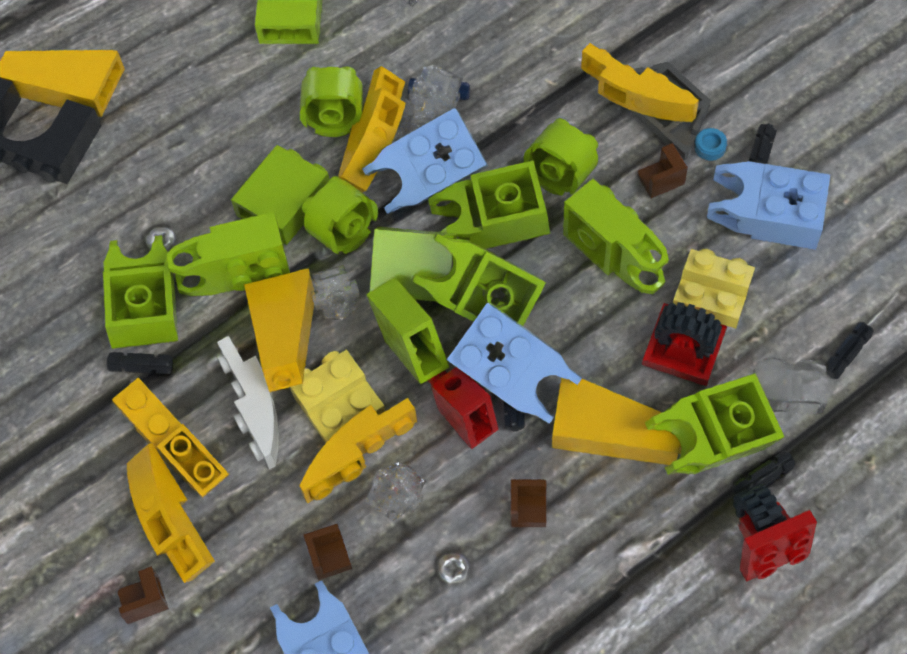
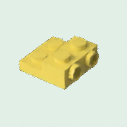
[673,249,755,329]
[290,350,385,443]

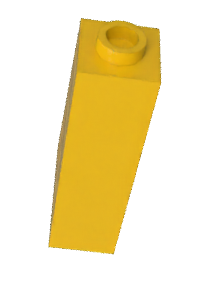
[0,50,125,117]
[244,268,316,392]
[552,378,682,465]

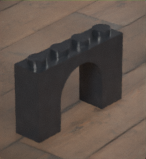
[0,78,102,184]

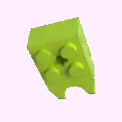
[428,160,550,249]
[563,179,669,295]
[166,212,290,296]
[412,232,546,326]
[103,235,179,349]
[645,373,785,475]

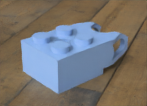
[362,108,489,214]
[707,161,830,250]
[447,303,582,424]
[270,580,369,654]

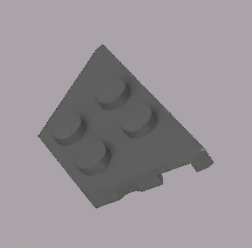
[630,62,711,160]

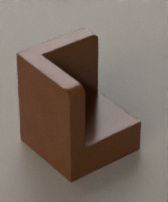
[637,143,688,198]
[511,479,547,527]
[304,524,352,580]
[118,566,169,624]

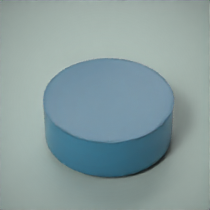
[694,128,727,161]

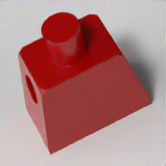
[428,367,499,449]

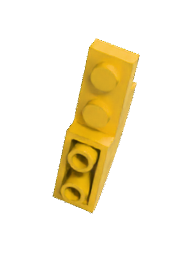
[581,43,699,122]
[338,66,406,193]
[112,378,229,498]
[299,398,417,503]
[127,443,215,583]

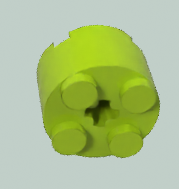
[300,66,363,137]
[523,118,598,196]
[302,176,378,254]

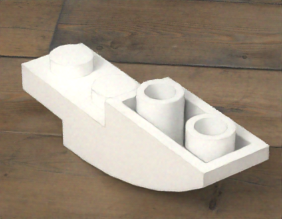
[216,336,279,469]

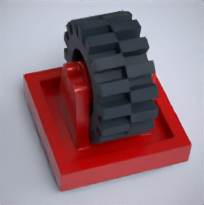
[642,302,727,386]
[733,484,817,582]

